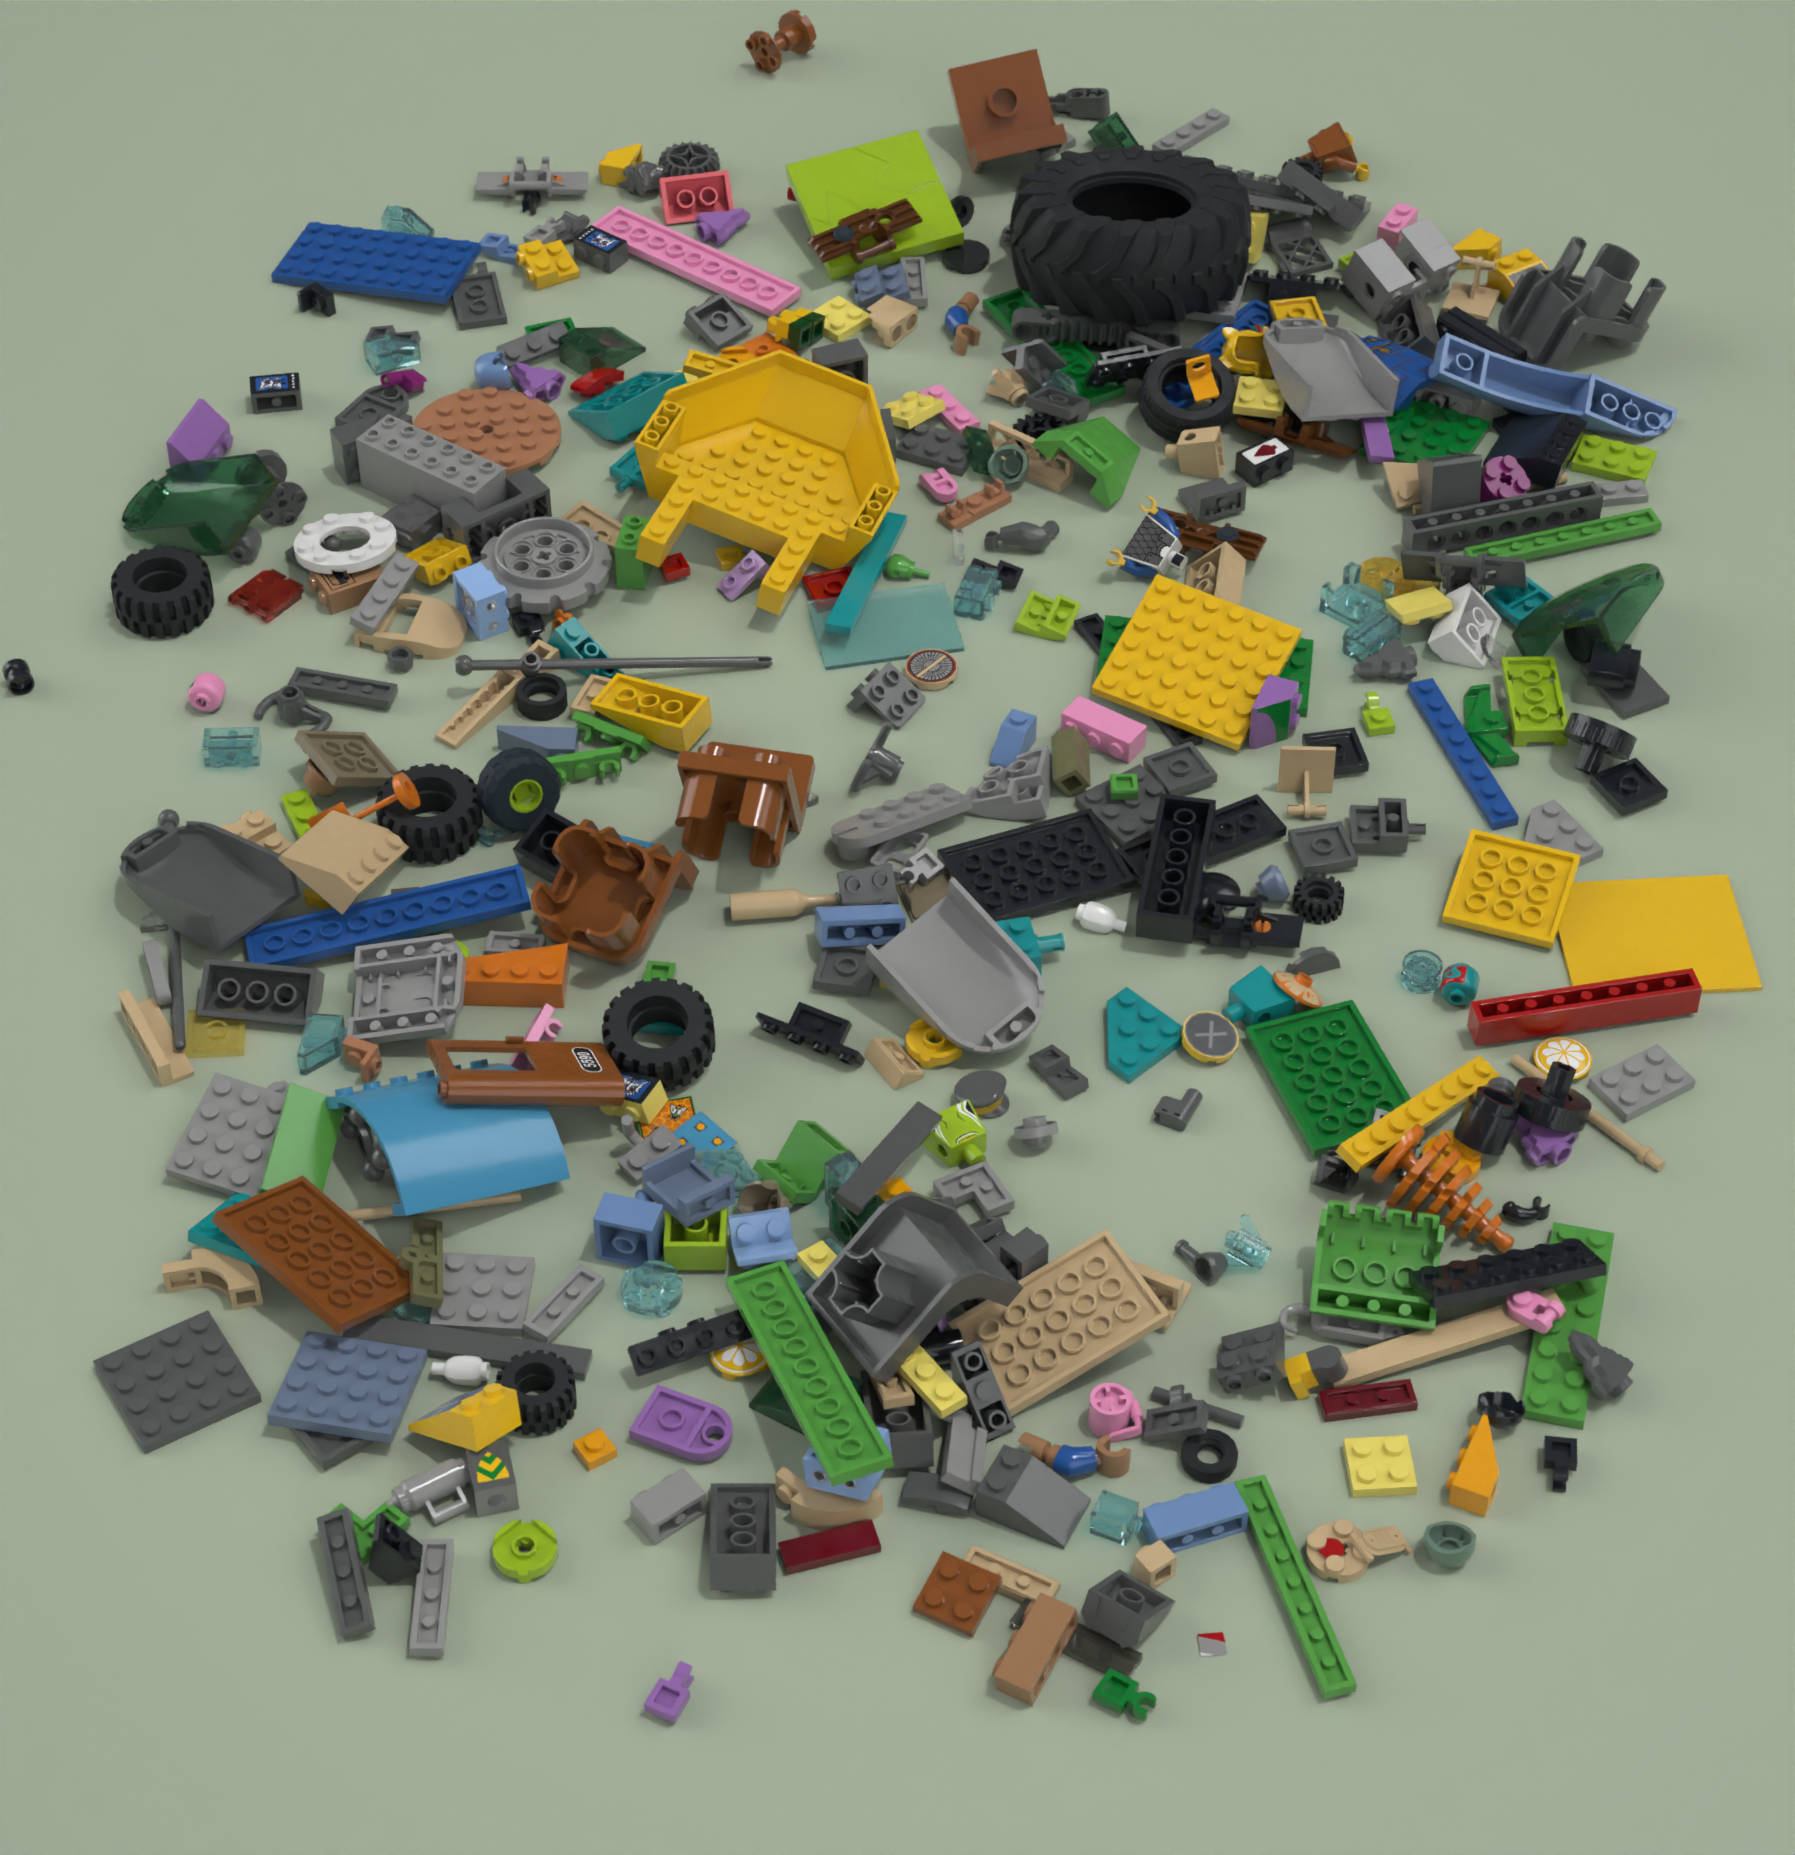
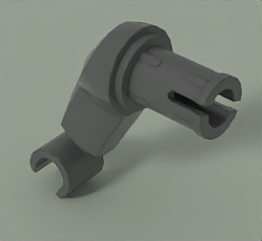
[984,520,1060,551]

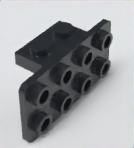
[1247,269,1344,305]
[1084,345,1185,388]

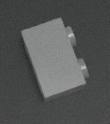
[631,1468,707,1545]

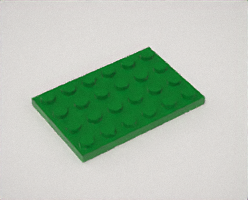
[1245,1000,1411,1158]

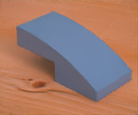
[479,233,519,266]

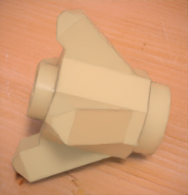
[987,366,1029,406]

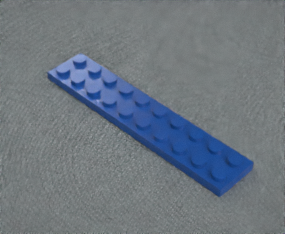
[244,864,532,966]

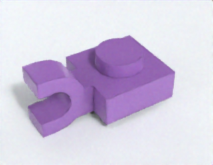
[644,1661,694,1724]

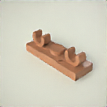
[938,478,1012,533]

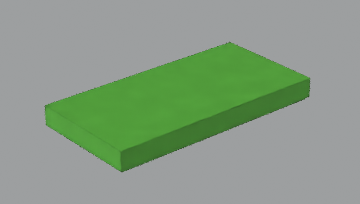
[259,1083,345,1193]

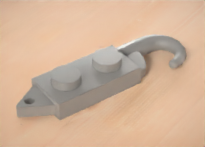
[1279,1303,1405,1346]

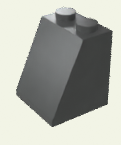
[1417,453,1482,514]

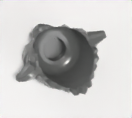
[617,161,668,196]

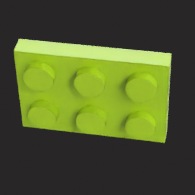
[1571,434,1657,485]

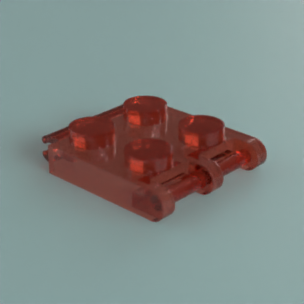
[228,569,304,623]

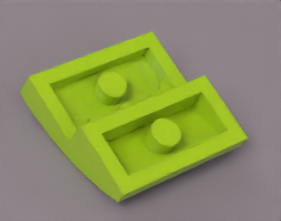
[1013,590,1081,640]

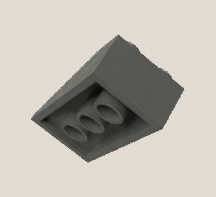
[860,1370,934,1471]
[710,1483,776,1592]

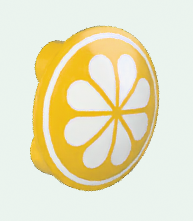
[1533,1037,1592,1080]
[709,1338,768,1380]

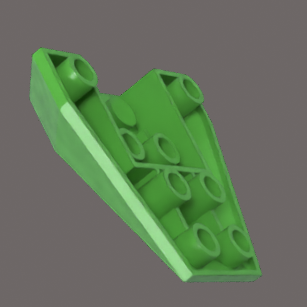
[1032,416,1141,508]

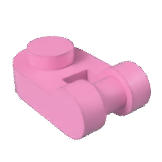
[919,468,958,503]
[1507,1290,1565,1334]

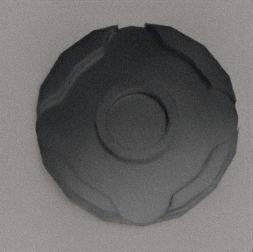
[943,239,990,274]

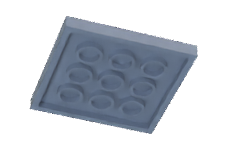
[267,1331,428,1444]

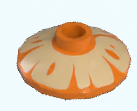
[1273,971,1323,1008]

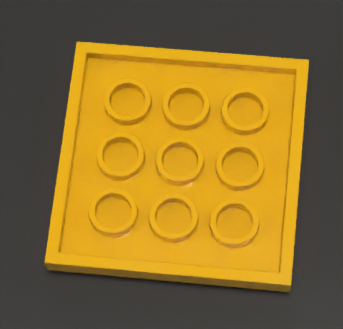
[1442,829,1581,949]

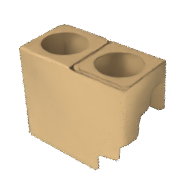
[867,295,918,348]

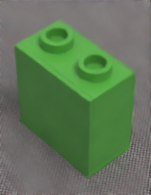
[614,515,653,591]

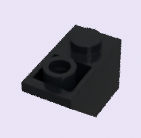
[368,1513,423,1585]

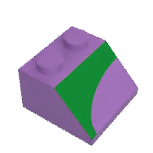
[1249,674,1302,749]

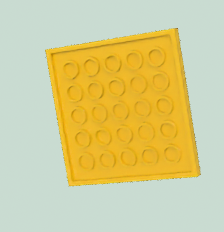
[1091,574,1302,751]

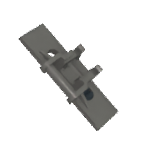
[1400,550,1527,596]

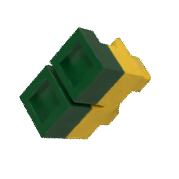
[767,307,825,351]

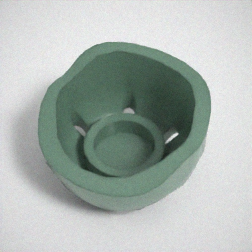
[988,444,1029,485]
[1424,1521,1476,1567]

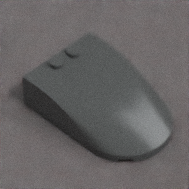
[119,821,301,954]

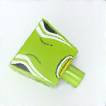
[922,1099,987,1167]

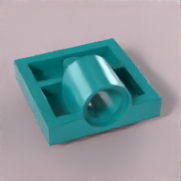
[1483,577,1558,628]

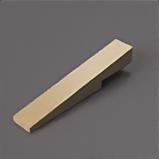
[435,639,561,750]

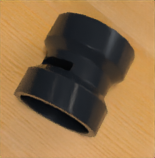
[2,659,35,696]

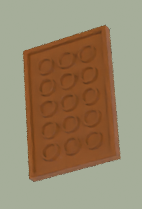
[212,1176,410,1334]

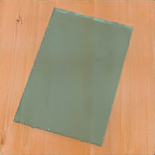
[807,583,965,670]

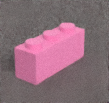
[1061,696,1147,764]

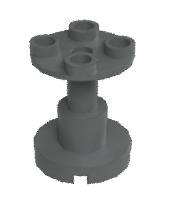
[236,449,308,526]

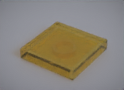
[185,1007,247,1059]

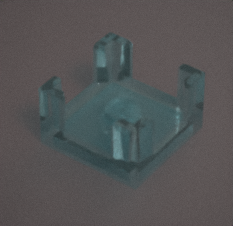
[1319,561,1394,633]

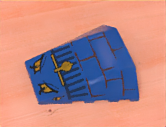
[1360,335,1438,413]

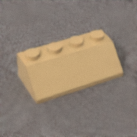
[1185,541,1246,606]

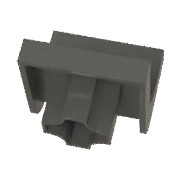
[804,1192,1023,1383]

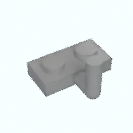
[618,1114,683,1185]

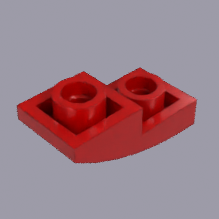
[570,367,624,397]

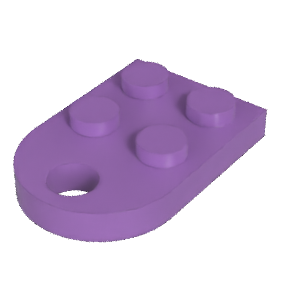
[629,1385,733,1461]

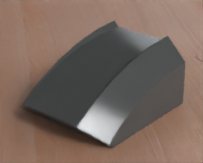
[1081,1569,1176,1649]

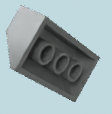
[197,958,325,1027]

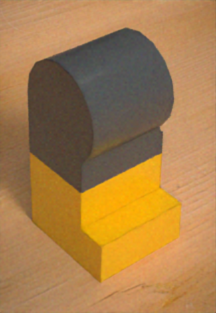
[1285,1345,1348,1400]

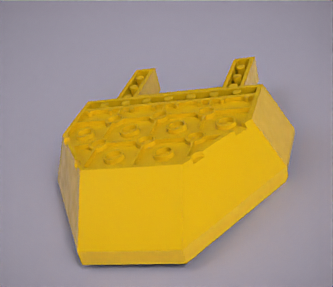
[634,350,900,615]

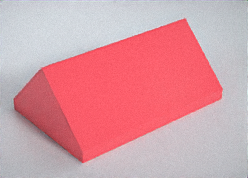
[659,170,734,225]

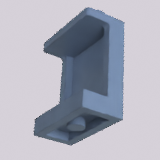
[642,1144,735,1227]

